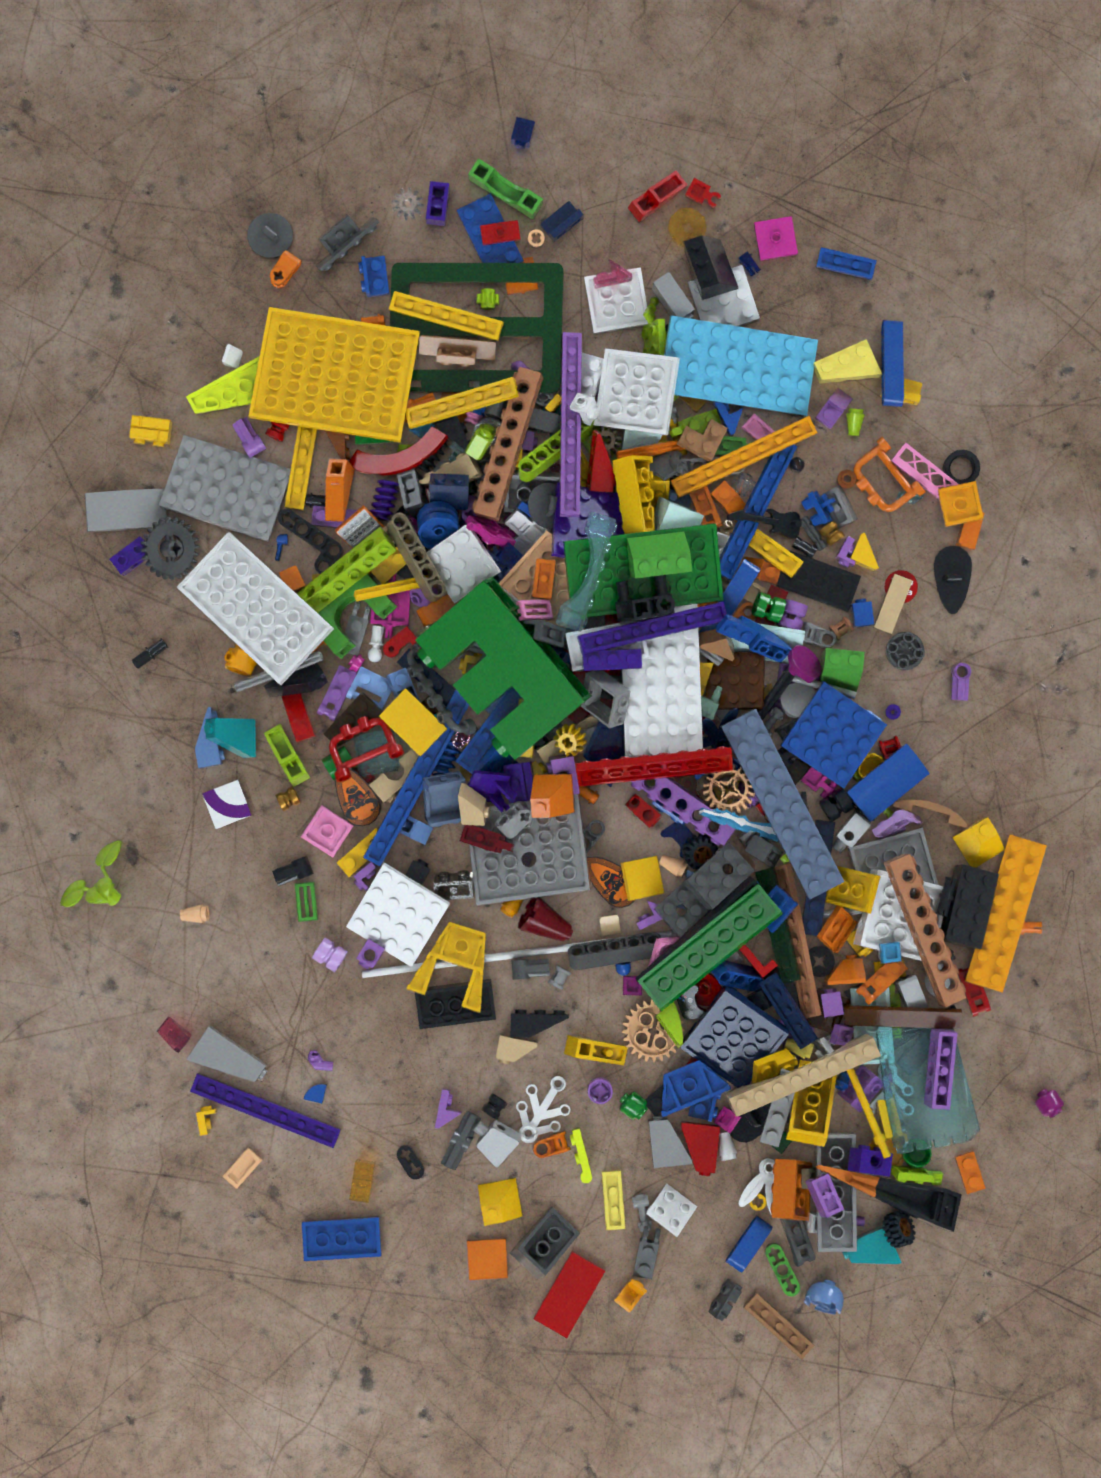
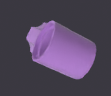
[233,417,266,458]
[951,663,971,701]

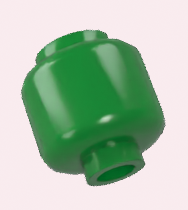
[619,1091,648,1120]

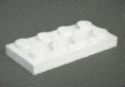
[565,619,649,672]

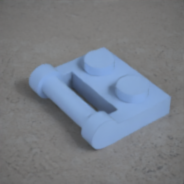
[346,667,392,710]

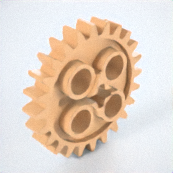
[622,999,684,1062]

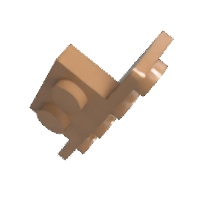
[419,335,496,367]

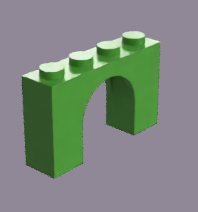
[318,573,398,659]

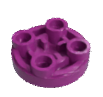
[788,645,822,683]

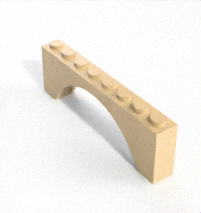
[725,1034,881,1117]

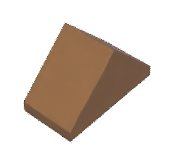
[699,629,734,661]

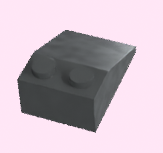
[510,1207,580,1280]

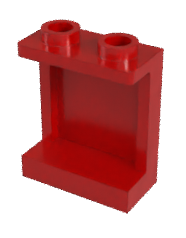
[739,945,778,977]

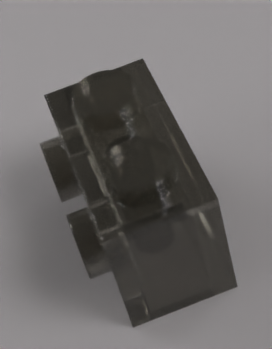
[433,870,475,900]

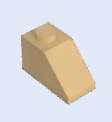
[458,783,490,826]
[495,1034,538,1065]

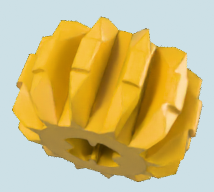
[554,723,587,757]

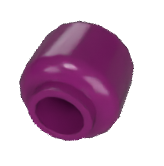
[1035,1089,1064,1119]

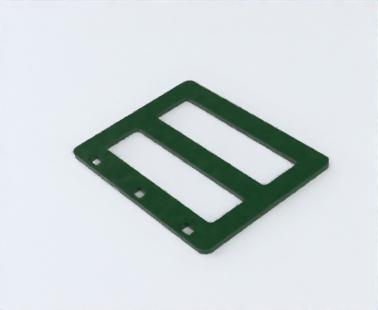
[390,263,564,393]

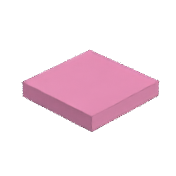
[301,805,354,858]

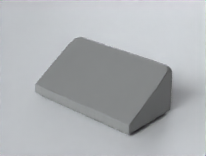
[820,486,858,529]

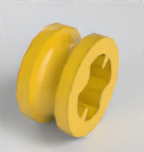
[749,1193,766,1211]

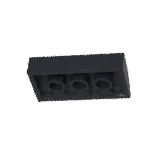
[415,979,496,1029]

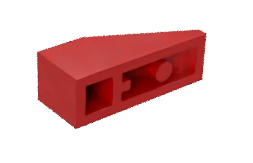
[586,430,616,492]
[281,693,317,743]

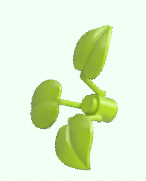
[60,840,122,907]

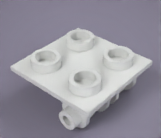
[646,1183,697,1237]

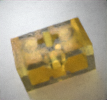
[349,1159,376,1203]

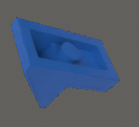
[713,402,743,437]

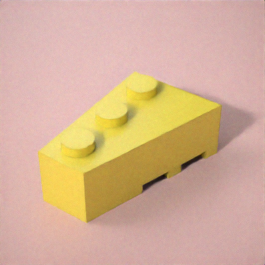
[813,339,882,384]

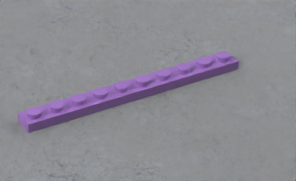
[560,332,582,517]

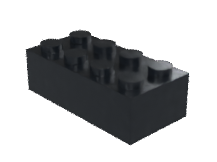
[941,864,999,950]

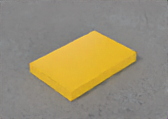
[379,688,448,756]
[825,865,881,914]

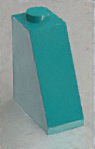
[204,718,256,758]
[842,1225,902,1264]

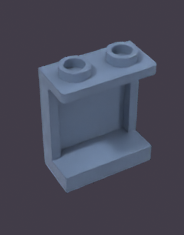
[423,771,466,827]

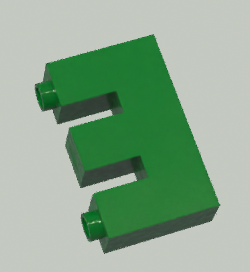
[415,577,592,760]

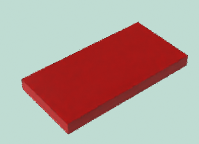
[533,1251,605,1338]

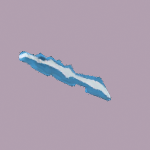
[699,808,779,842]

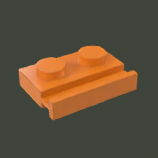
[817,906,858,954]

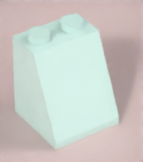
[654,497,704,530]

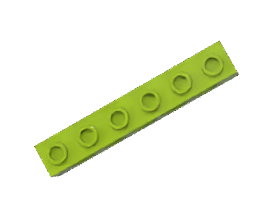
[296,527,396,613]

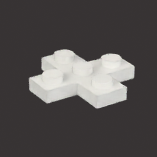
[505,508,551,560]

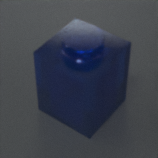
[511,117,535,149]

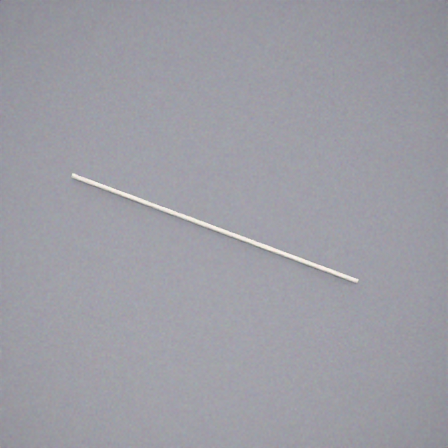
[362,908,863,978]

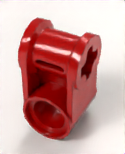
[878,735,901,760]

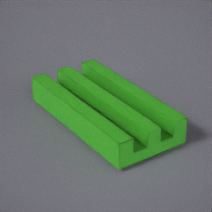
[295,882,318,922]

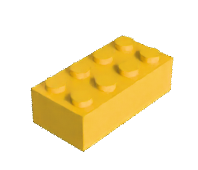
[786,1060,837,1147]

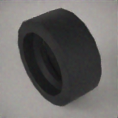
[942,449,981,484]

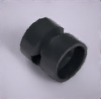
[818,787,854,822]

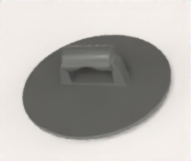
[247,213,293,258]
[528,483,558,529]

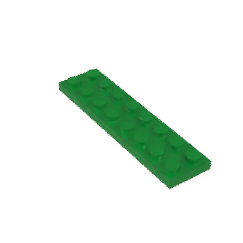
[637,884,783,1011]

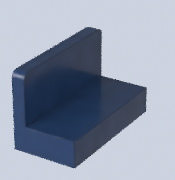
[540,201,584,242]

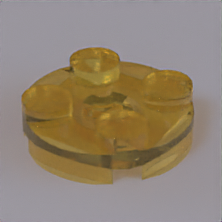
[668,208,706,247]

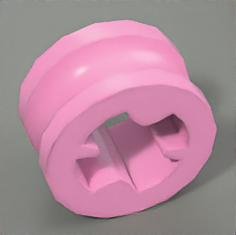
[464,412,483,425]

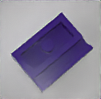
[503,761,534,804]

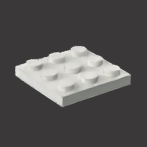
[688,265,760,326]
[584,267,648,334]
[427,524,501,604]

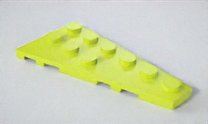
[186,356,260,414]

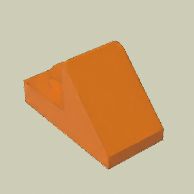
[743,557,781,585]

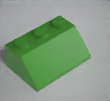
[626,531,692,578]

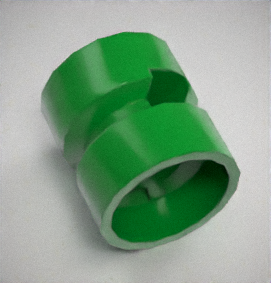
[752,592,786,623]
[321,746,357,780]

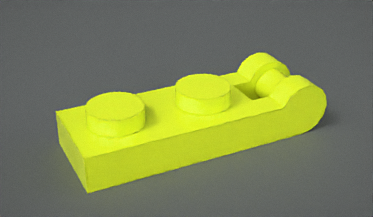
[569,1127,592,1183]

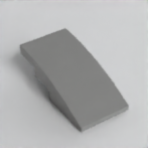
[85,489,167,532]

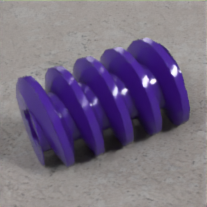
[369,480,400,522]

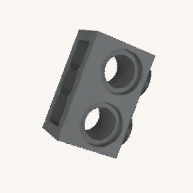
[397,469,428,516]

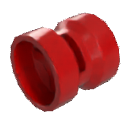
[265,422,290,442]

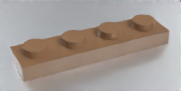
[743,1292,815,1360]

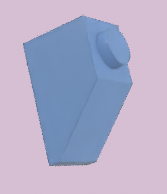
[399,816,433,845]

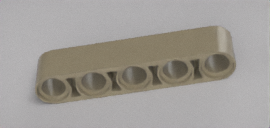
[387,513,446,602]

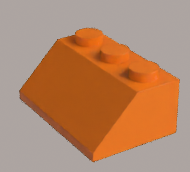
[770,1159,812,1221]

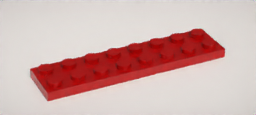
[575,746,733,787]

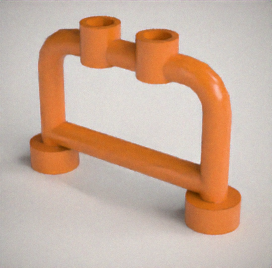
[853,437,926,512]

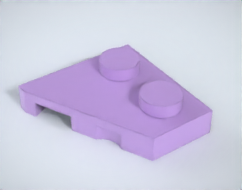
[872,809,922,839]

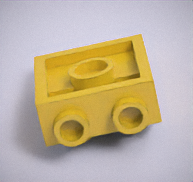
[752,1048,798,1084]

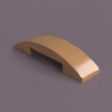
[890,799,968,828]

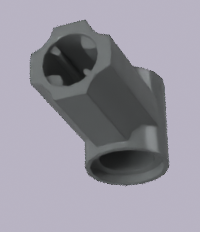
[511,959,550,980]

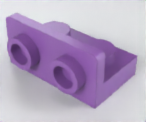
[837,1065,885,1113]

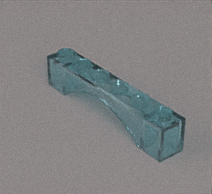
[555,511,617,632]

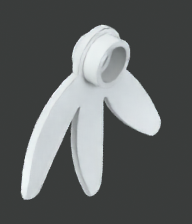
[738,1158,775,1215]

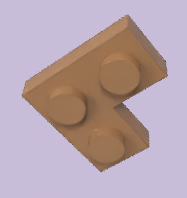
[677,419,728,462]

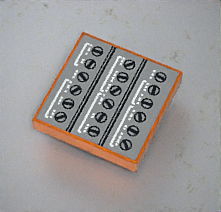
[335,505,385,549]

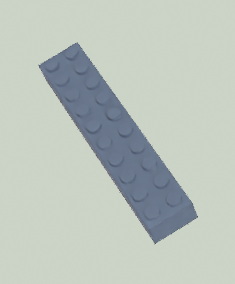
[720,709,844,899]

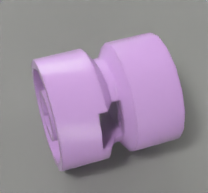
[312,937,348,972]

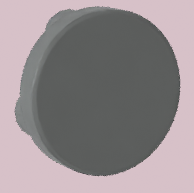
[886,632,925,670]

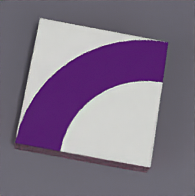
[202,780,252,829]

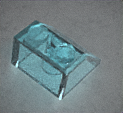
[353,729,400,776]

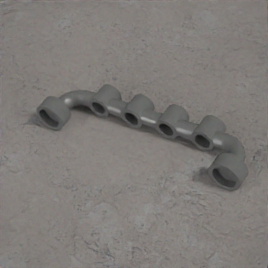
[407,643,476,736]

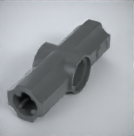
[441,1111,481,1170]

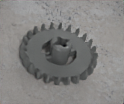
[141,517,200,580]

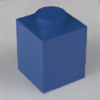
[851,599,874,628]

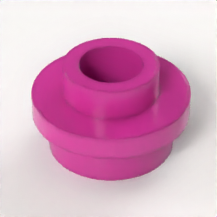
[348,654,365,672]

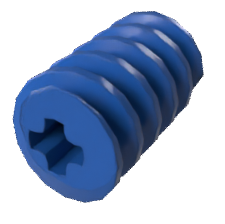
[432,740,464,776]

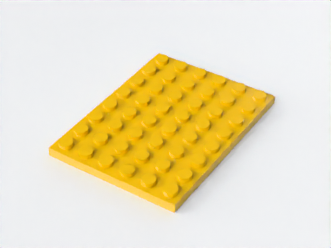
[249,307,420,443]

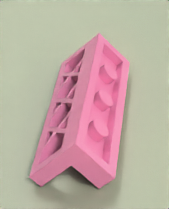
[891,443,959,500]

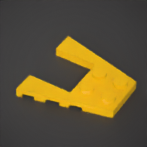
[406,922,486,1013]

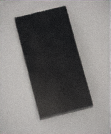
[776,550,861,612]

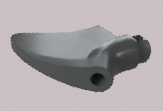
[650,451,688,481]

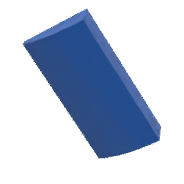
[846,743,930,822]

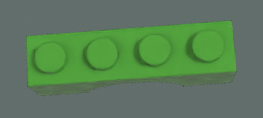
[468,158,543,220]

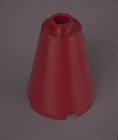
[517,897,573,942]

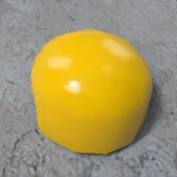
[857,753,884,779]

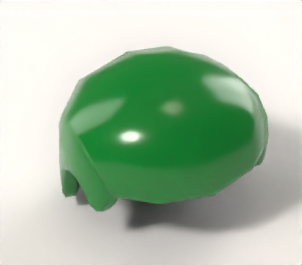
[902,1139,932,1168]

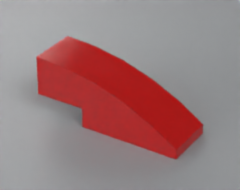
[628,170,688,222]

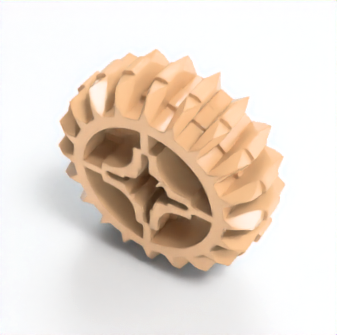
[703,765,755,814]

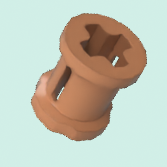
[829,616,854,641]

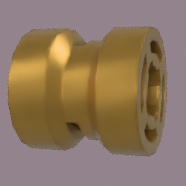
[819,520,845,547]
[275,786,301,811]

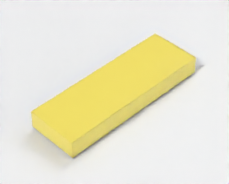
[602,1170,625,1230]

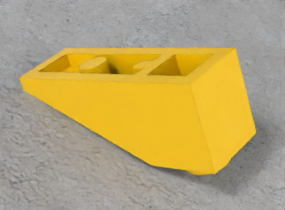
[564,1035,628,1065]

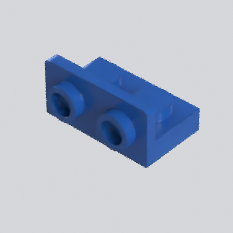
[358,256,390,297]
[688,1093,722,1122]

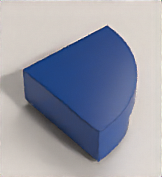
[304,1084,327,1104]

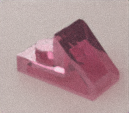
[593,259,632,289]
[157,1016,191,1053]

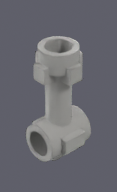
[632,1194,652,1232]

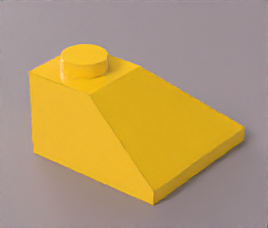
[952,817,1005,868]
[478,1178,523,1226]

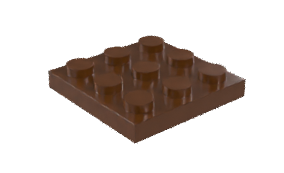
[705,652,765,710]

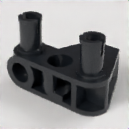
[615,575,675,622]

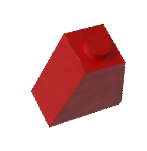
[680,1121,720,1176]

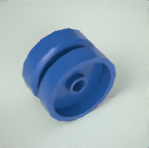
[417,501,460,550]

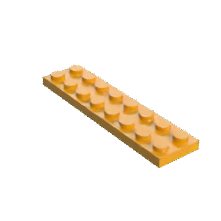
[965,835,1047,993]

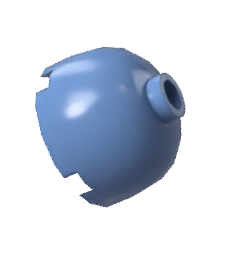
[804,1279,844,1315]

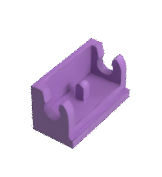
[805,1173,844,1218]

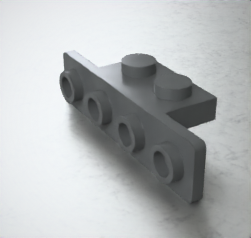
[316,215,379,271]

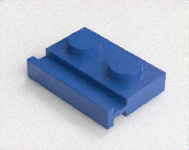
[767,885,798,933]

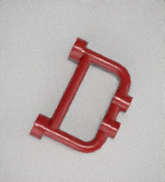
[329,716,404,782]

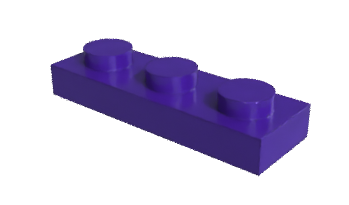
[582,649,642,671]

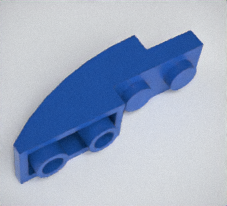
[716,614,791,663]

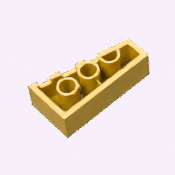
[612,455,655,534]

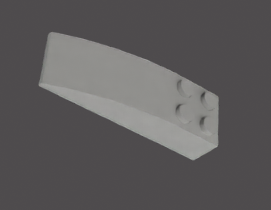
[815,1132,857,1252]

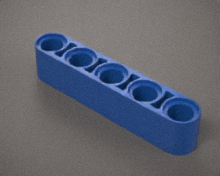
[881,320,904,407]
[698,559,761,634]

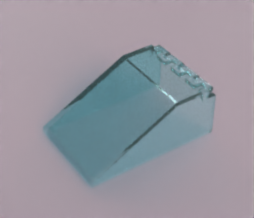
[876,1027,980,1154]

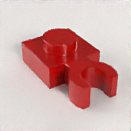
[685,178,721,208]

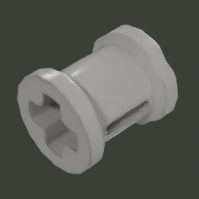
[548,965,571,990]

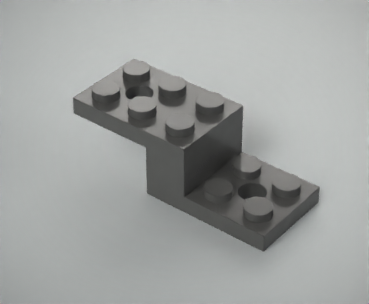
[654,842,755,938]

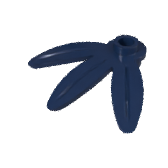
[702,708,738,749]

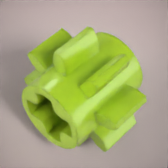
[477,288,499,310]

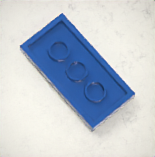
[457,193,524,263]
[302,1217,382,1261]

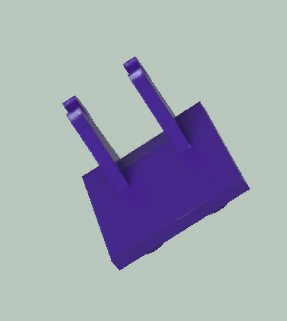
[467,770,517,813]

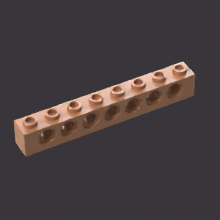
[472,367,543,522]
[883,854,966,1007]

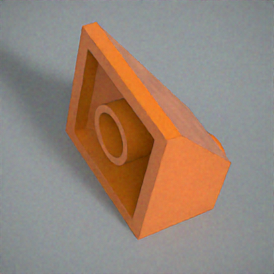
[530,774,575,818]
[823,954,866,985]

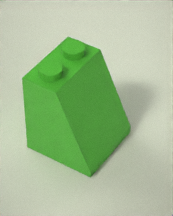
[819,648,865,692]

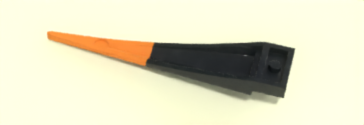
[815,1165,962,1232]

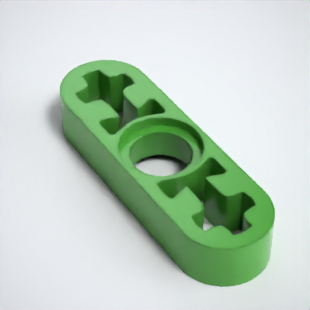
[765,1243,800,1297]

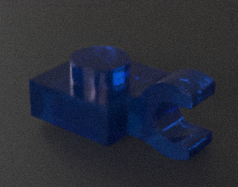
[495,542,523,576]

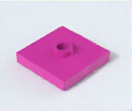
[754,216,798,261]

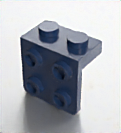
[429,473,469,510]

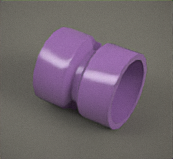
[777,599,808,630]
[587,1077,613,1104]

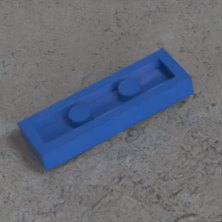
[816,247,877,280]

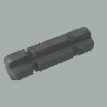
[800,516,827,551]

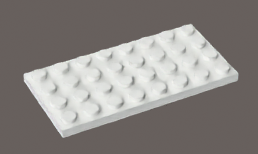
[177,532,334,685]
[620,604,703,758]

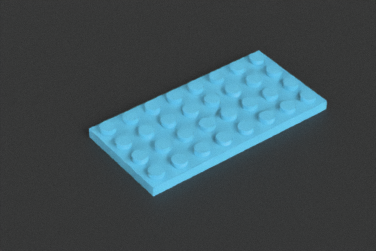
[664,315,818,416]

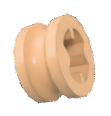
[528,229,545,248]

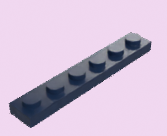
[803,820,835,936]

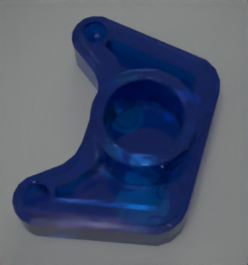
[660,822,694,858]

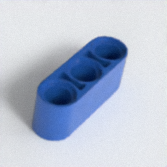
[711,961,763,991]
[725,1216,773,1273]

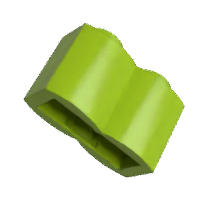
[465,423,496,460]

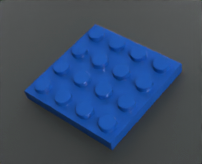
[780,681,887,788]

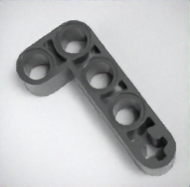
[484,401,561,435]

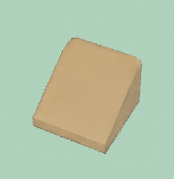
[599,914,621,936]

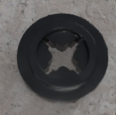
[809,946,835,977]

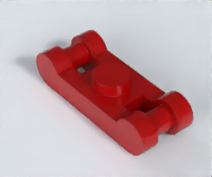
[958,965,991,1017]

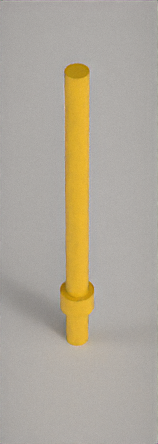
[847,1068,891,1159]

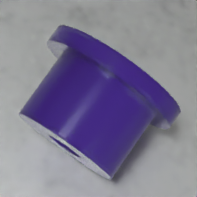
[885,704,901,720]

